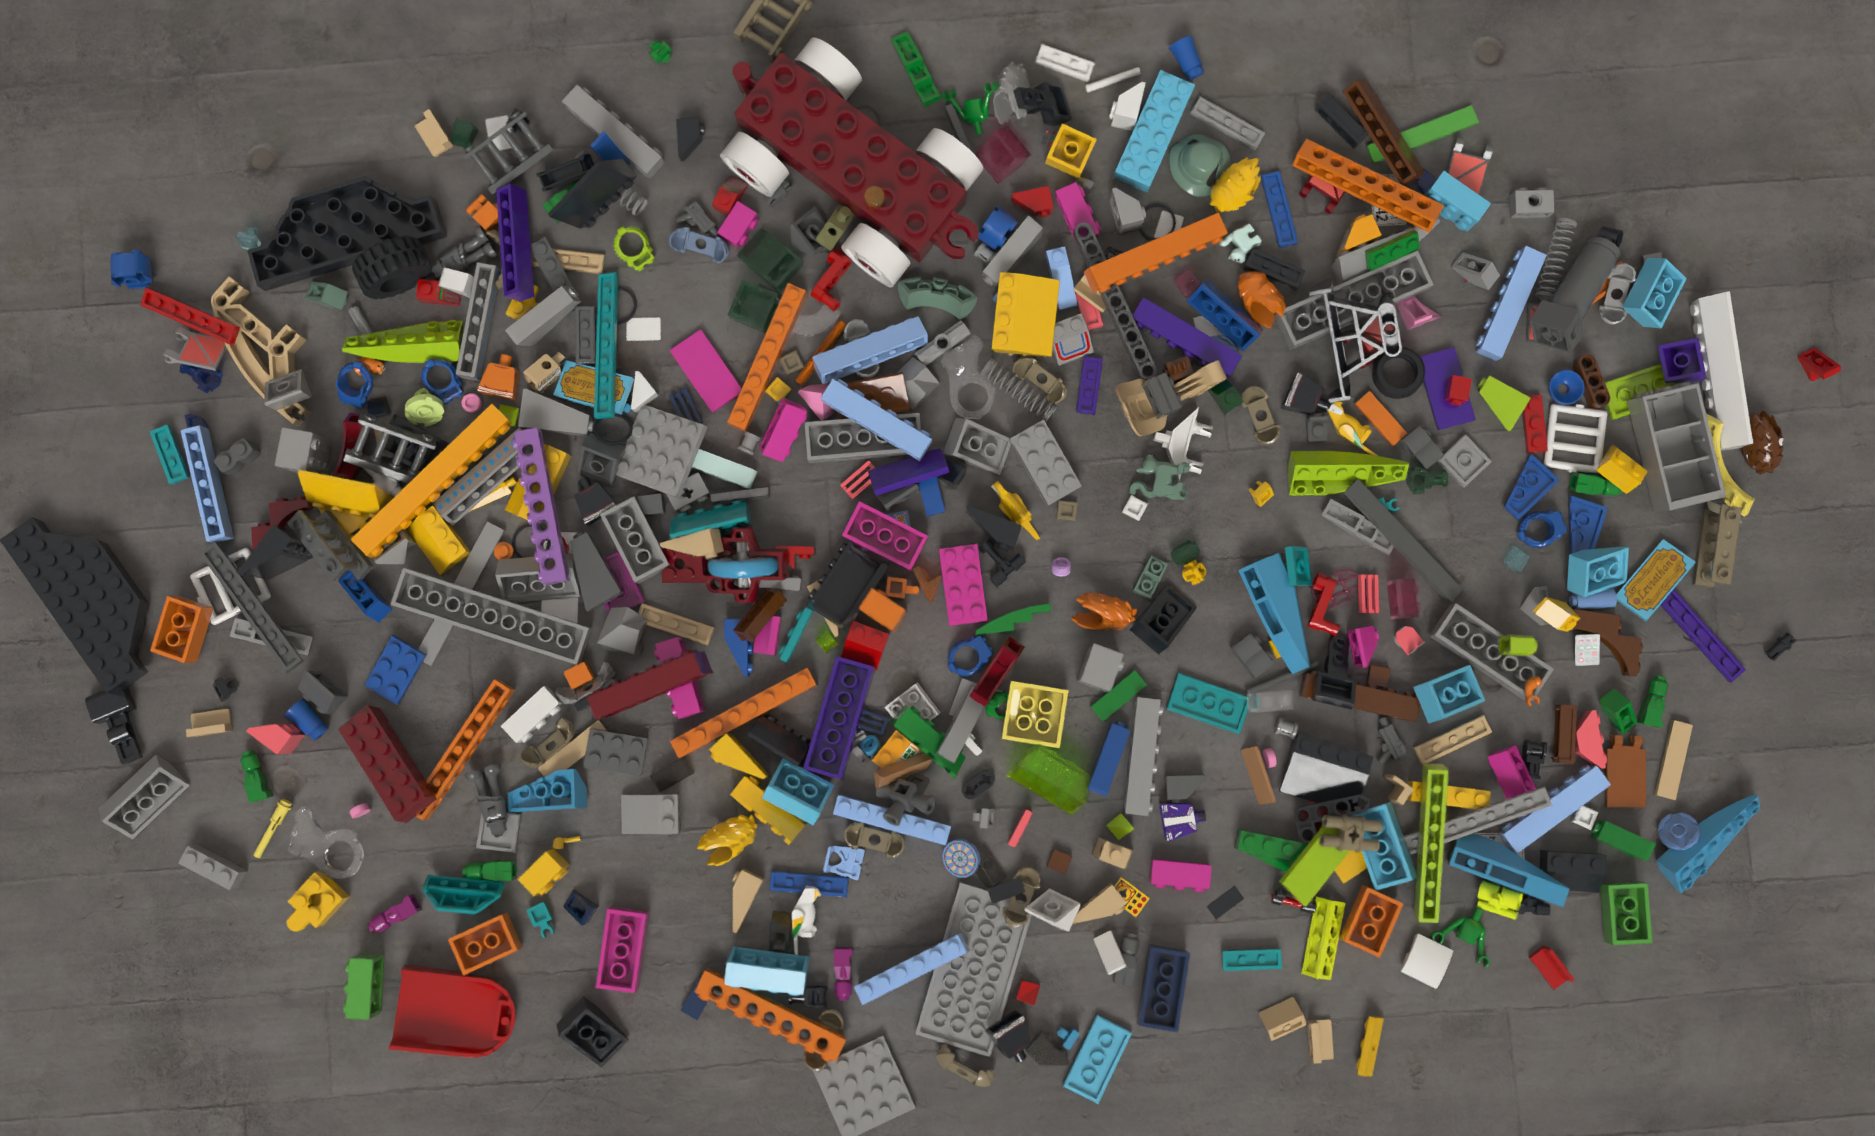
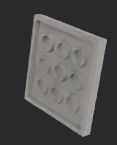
[616,405,708,498]
[813,1035,916,1136]

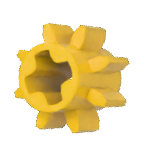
[1182,560,1206,585]

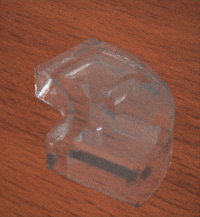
[792,305,842,336]

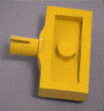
[506,285,539,320]

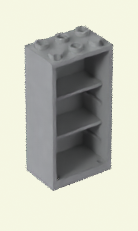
[1627,382,1726,512]

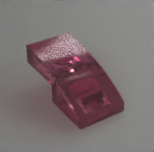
[1174,269,1201,299]

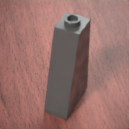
[570,531,624,612]

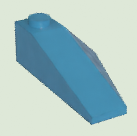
[508,769,588,813]

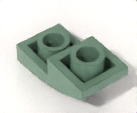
[1132,555,1168,600]

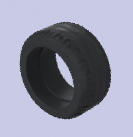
[1372,347,1425,399]

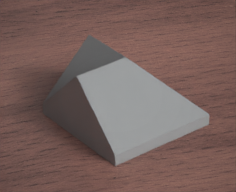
[897,357,940,410]
[373,529,416,564]
[597,607,648,655]

